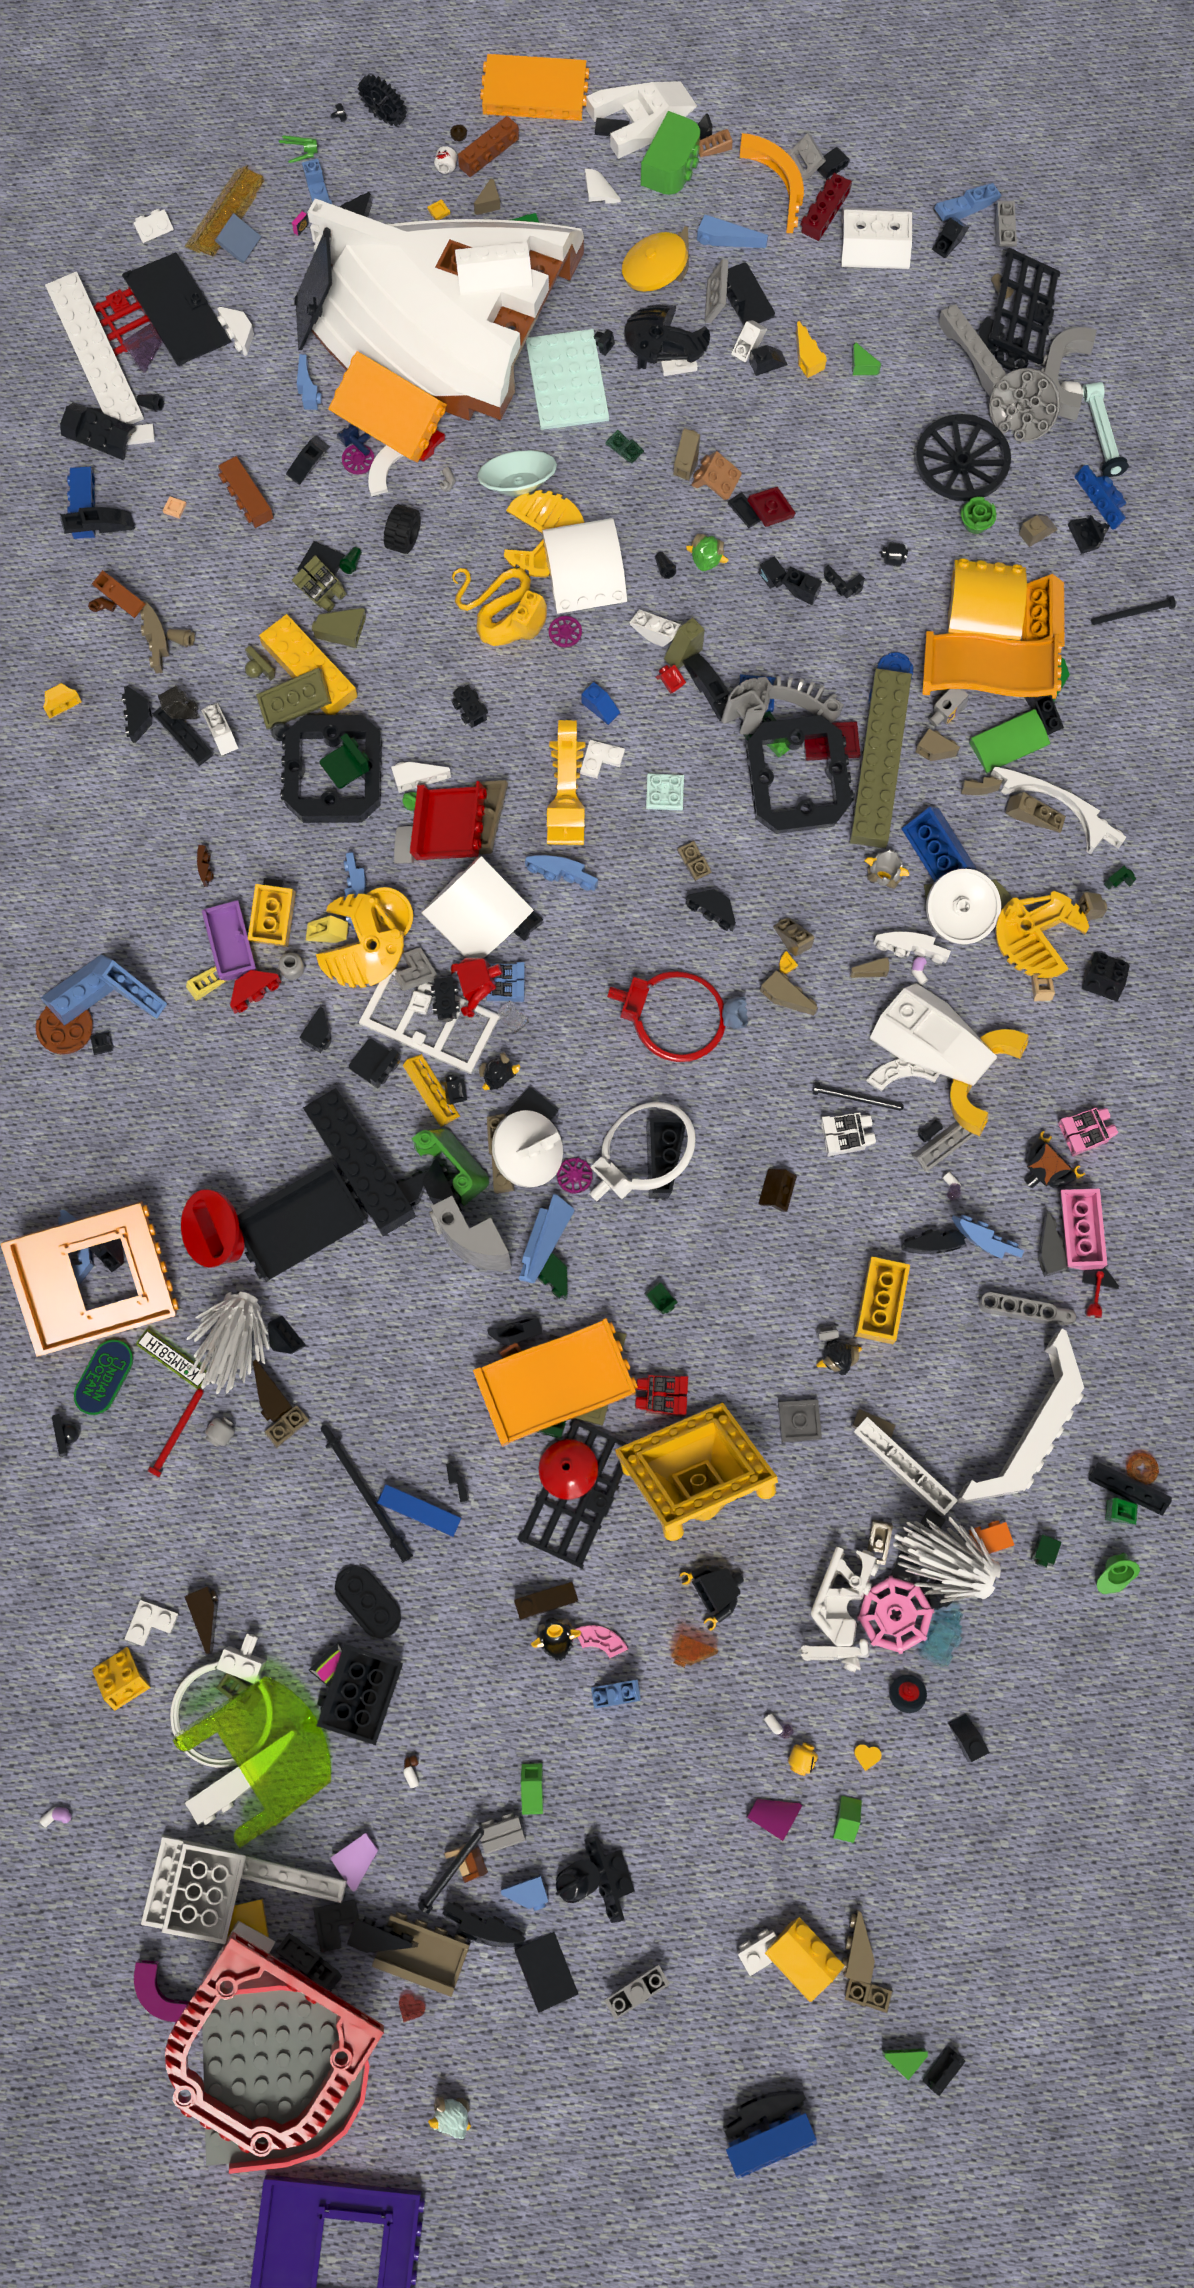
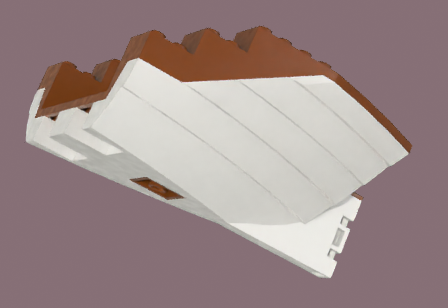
[307,199,584,421]

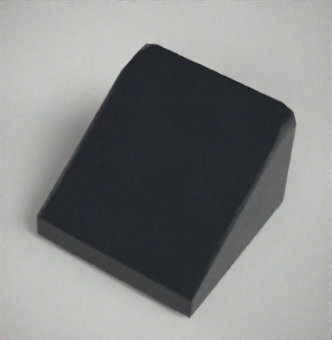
[698,113,712,140]

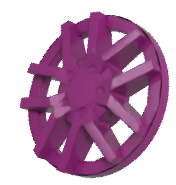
[549,616,582,648]
[557,1158,593,1194]

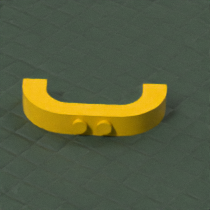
[950,1029,1029,1136]

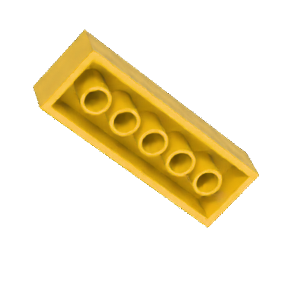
[259,614,358,715]

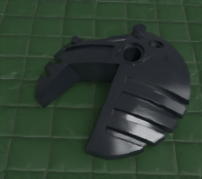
[624,304,710,369]

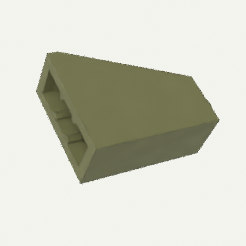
[312,608,366,648]
[664,617,705,669]

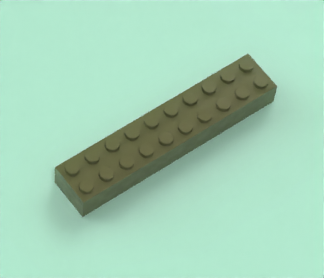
[849,668,912,849]

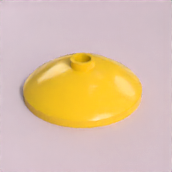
[366,887,413,942]

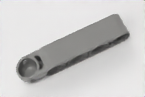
[978,1292,1076,1325]

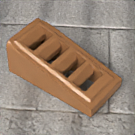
[699,129,733,158]

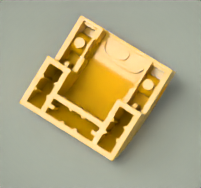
[948,558,1027,640]

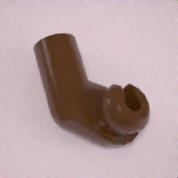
[88,597,117,612]

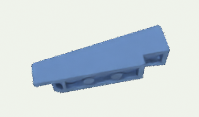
[519,1194,574,1283]

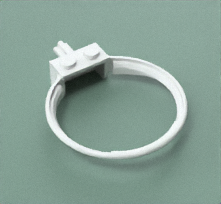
[589,1102,696,1201]
[170,1633,273,1768]

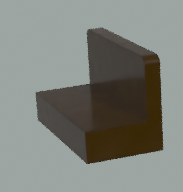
[758,1169,797,1212]

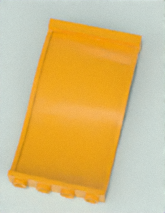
[923,631,1062,699]
[473,1318,638,1447]

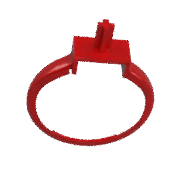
[607,971,726,1062]

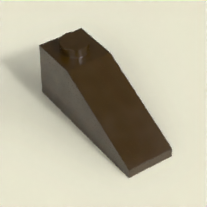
[253,1359,293,1423]
[514,1582,578,1621]
[184,1586,219,1655]

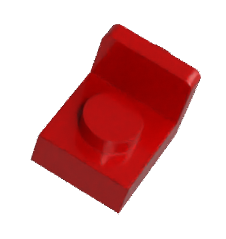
[656,664,686,694]

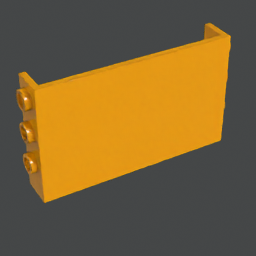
[480,54,589,121]
[328,351,447,463]

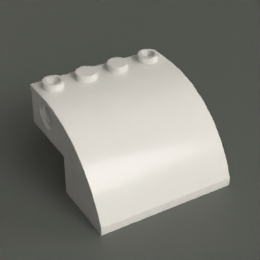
[542,518,627,614]

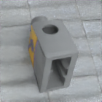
[929,689,969,727]

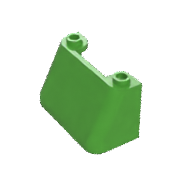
[411,1128,489,1206]

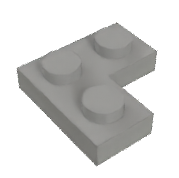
[395,947,437,991]

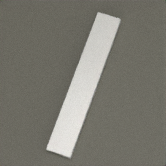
[241,1856,347,1903]

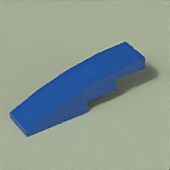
[377,1484,461,1537]

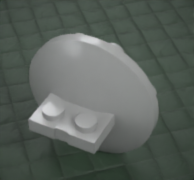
[989,368,1060,442]

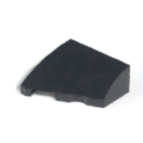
[487,1318,542,1345]

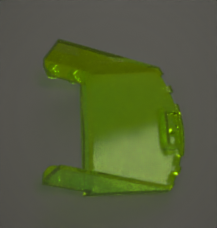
[172,1676,331,1848]

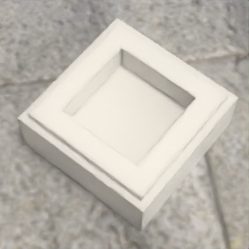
[408,991,432,1015]

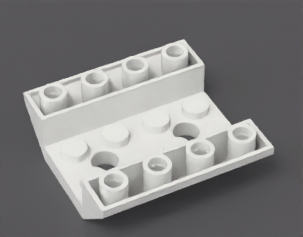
[841,207,912,269]

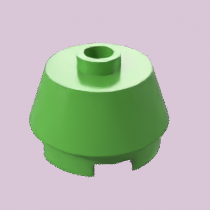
[961,497,996,534]

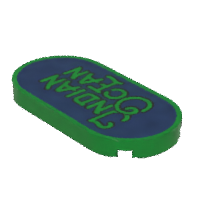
[74,1340,133,1415]

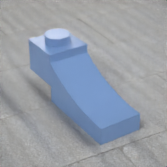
[297,354,322,410]

